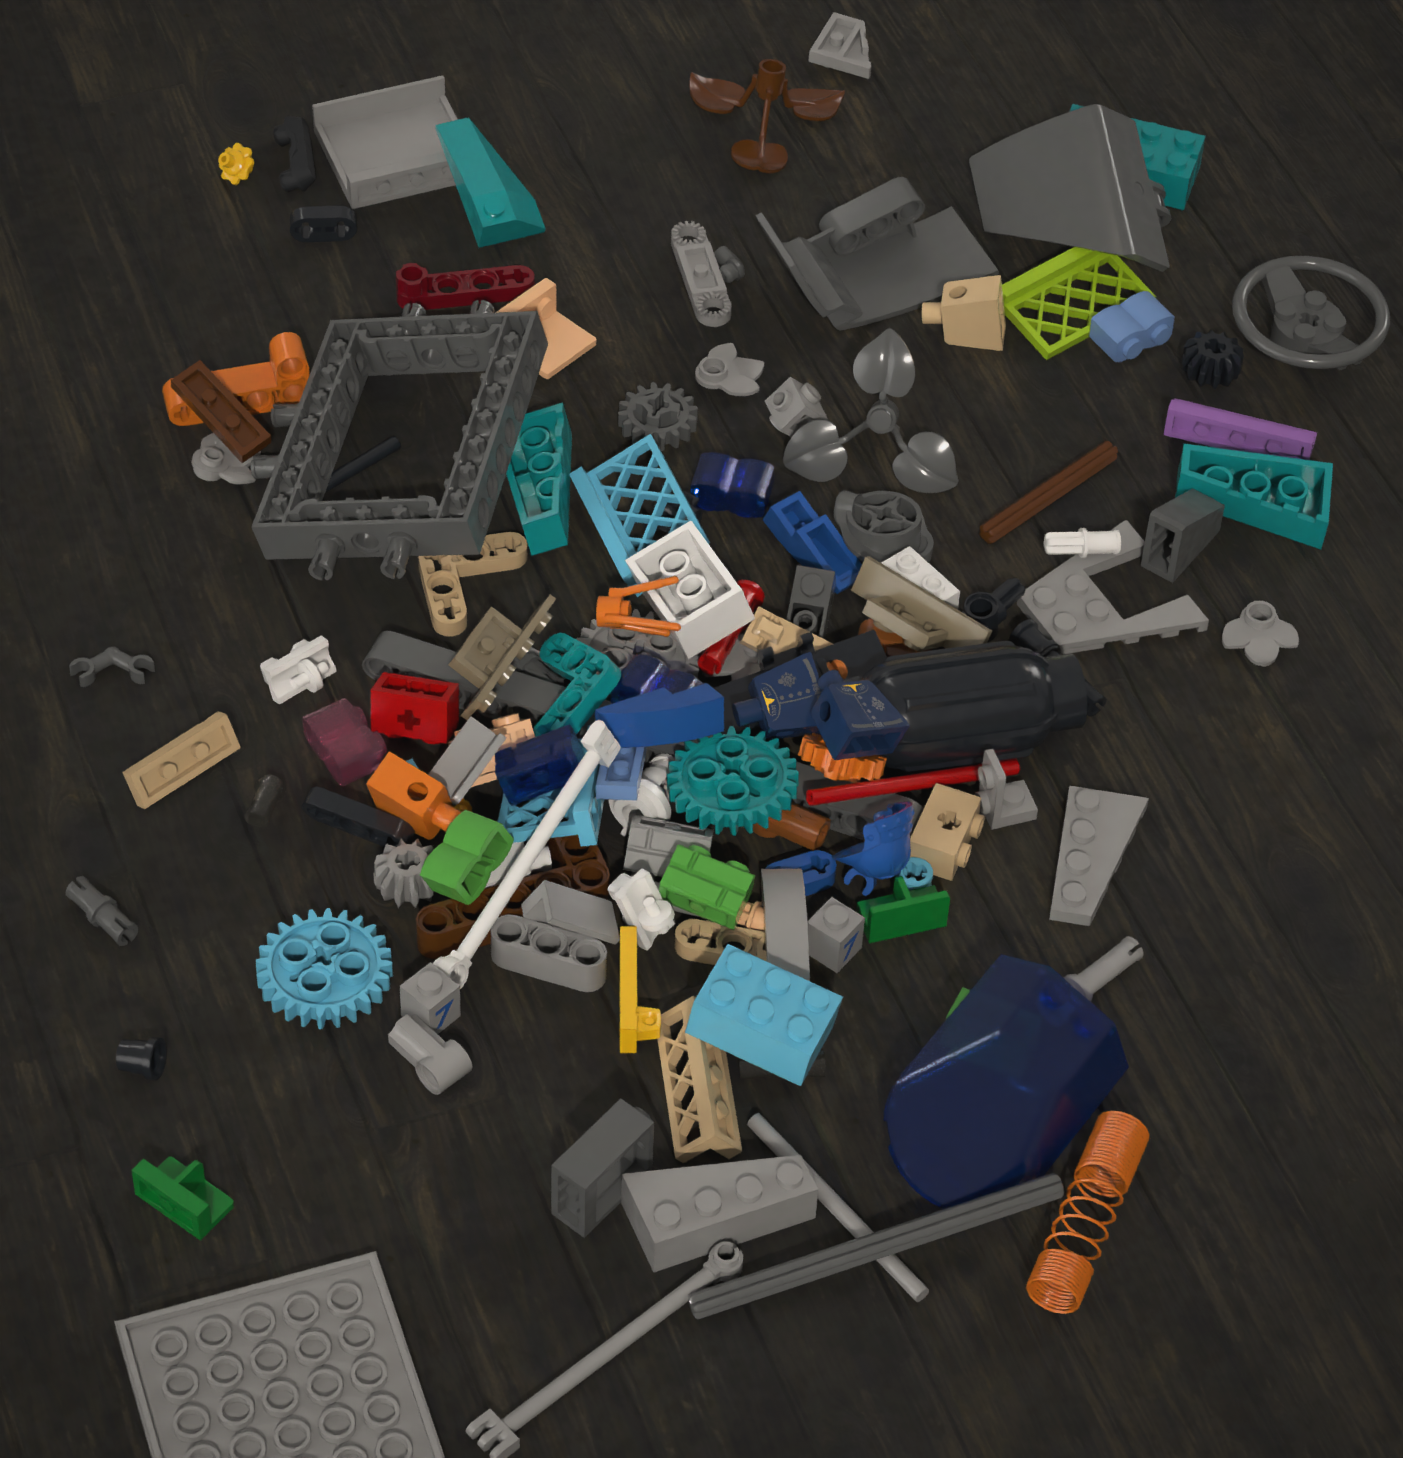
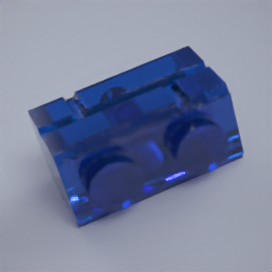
[495,724,585,806]

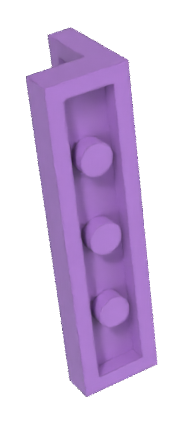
[1164,398,1317,460]

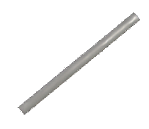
[747,1113,929,1302]

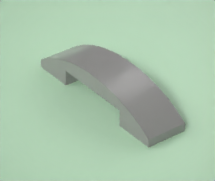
[761,869,810,981]

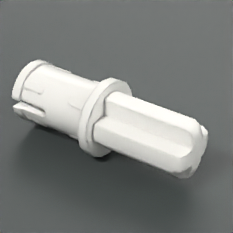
[1044,528,1121,558]

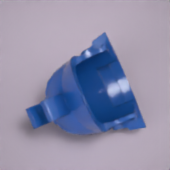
[832,802,915,896]

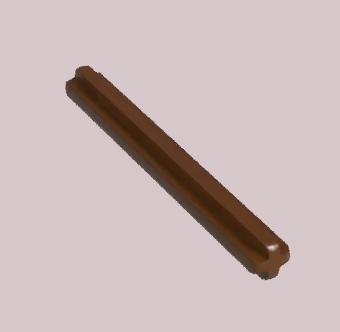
[979,441,1118,544]

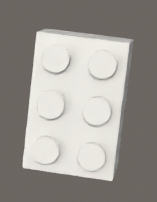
[625,521,755,659]

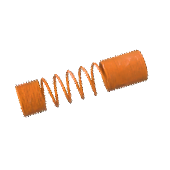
[1026,1110,1150,1314]

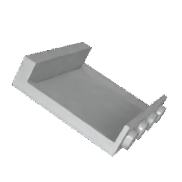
[312,75,458,209]

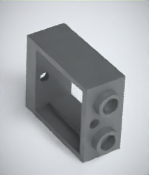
[551,1099,654,1238]

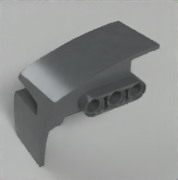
[755,177,999,331]

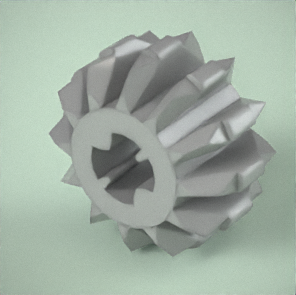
[373,838,434,908]

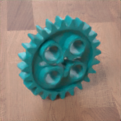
[667,726,799,836]

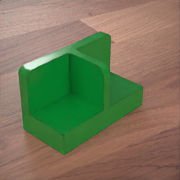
[856,876,950,943]
[131,1157,234,1241]

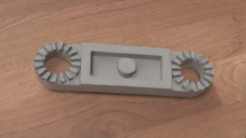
[671,221,732,327]

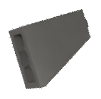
[1141,489,1225,583]

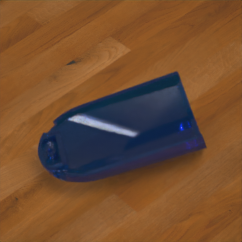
[884,954,1129,1209]

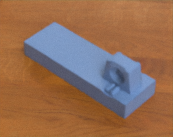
[596,747,647,801]

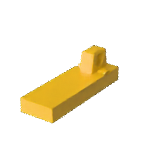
[619,926,661,1053]

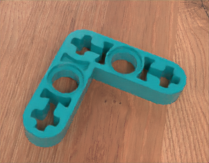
[533,633,621,757]

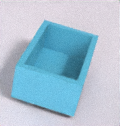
[685,944,843,1086]

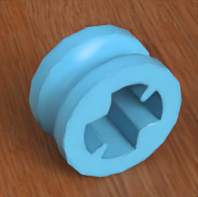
[896,857,933,890]

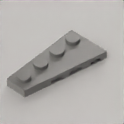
[1049,785,1149,926]

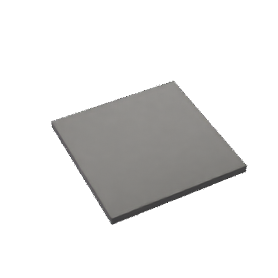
[114,1251,445,1458]

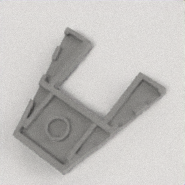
[1017,520,1209,655]

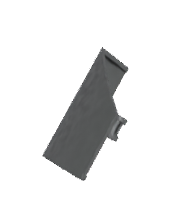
[969,104,1172,271]

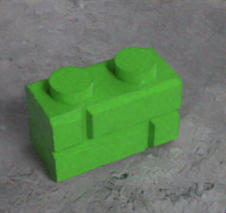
[659,844,755,930]

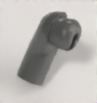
[714,246,745,283]

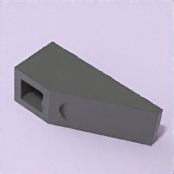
[786,565,836,639]

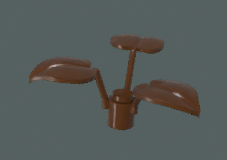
[689,59,845,173]

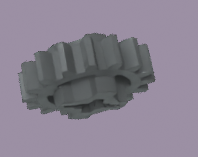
[618,382,698,451]

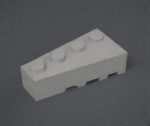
[621,1155,818,1272]

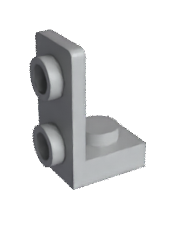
[975,749,1038,830]

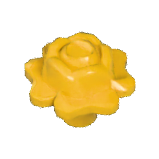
[218,143,254,185]

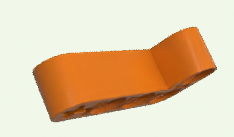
[162,332,310,426]

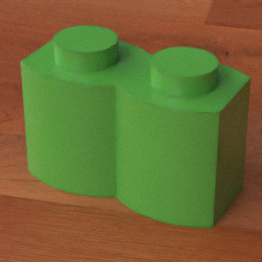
[420,810,514,905]

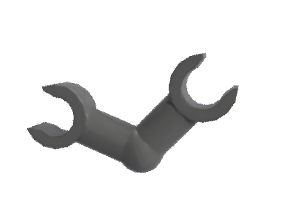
[69,646,155,687]

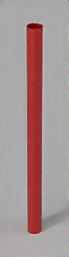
[806,759,1020,806]

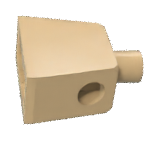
[922,275,1006,351]

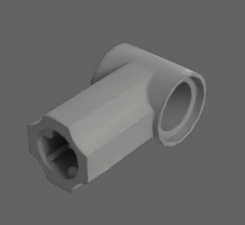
[388,1014,473,1095]

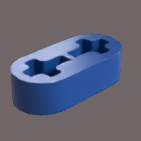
[765,850,837,896]

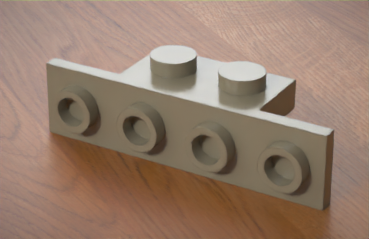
[851,556,992,652]
[448,594,556,720]

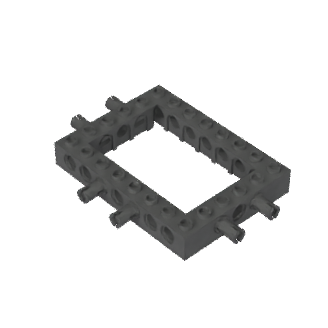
[251,300,548,580]

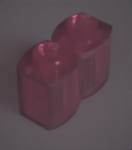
[302,698,387,787]

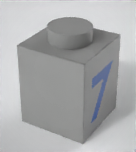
[807,897,865,973]
[400,962,461,1034]

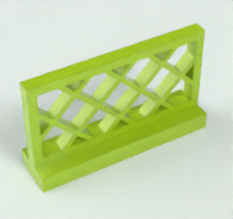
[1002,247,1156,360]

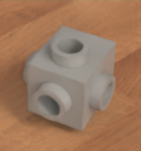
[765,377,828,437]

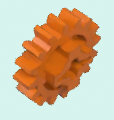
[798,733,887,783]

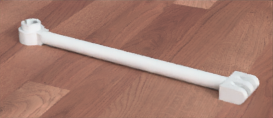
[433,720,621,989]

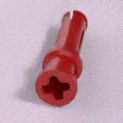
[698,580,765,675]

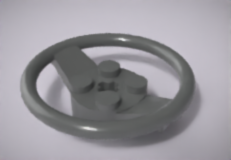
[1232,255,1390,371]

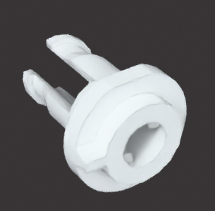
[609,753,675,836]

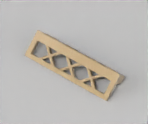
[657,996,742,1163]

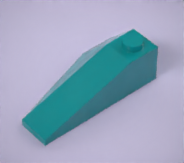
[435,117,546,248]

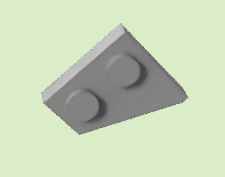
[809,12,871,79]

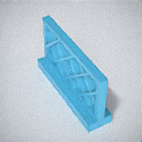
[569,434,710,597]
[498,725,604,847]

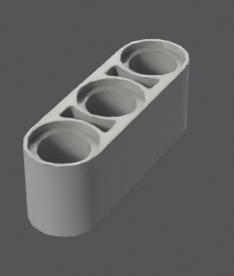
[490,914,607,992]

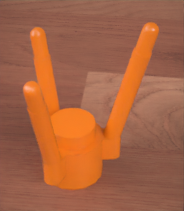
[596,576,681,637]

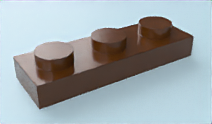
[171,360,271,463]

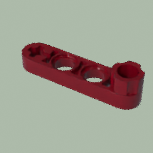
[396,263,535,311]

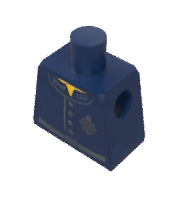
[732,652,822,739]
[811,670,910,760]

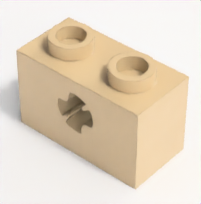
[910,783,985,881]

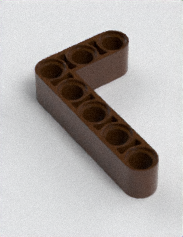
[416,809,610,959]

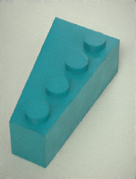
[506,402,572,556]
[1175,444,1333,549]

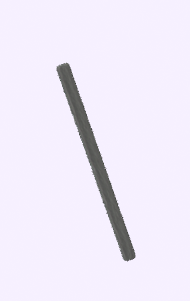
[688,1173,1064,1319]

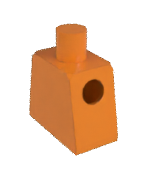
[366,752,461,840]

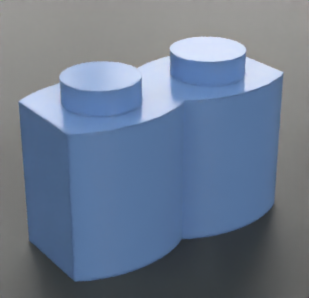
[1089,291,1175,362]

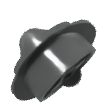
[834,490,934,563]

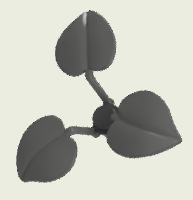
[783,328,959,493]

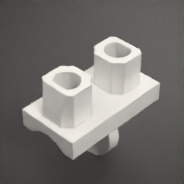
[260,636,337,704]
[607,868,675,951]

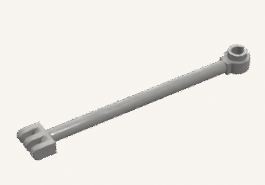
[466,1241,743,1458]

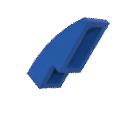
[763,491,862,594]
[595,683,724,748]

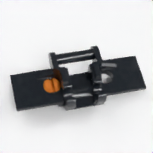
[714,630,887,735]

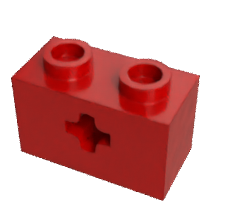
[371,672,459,744]

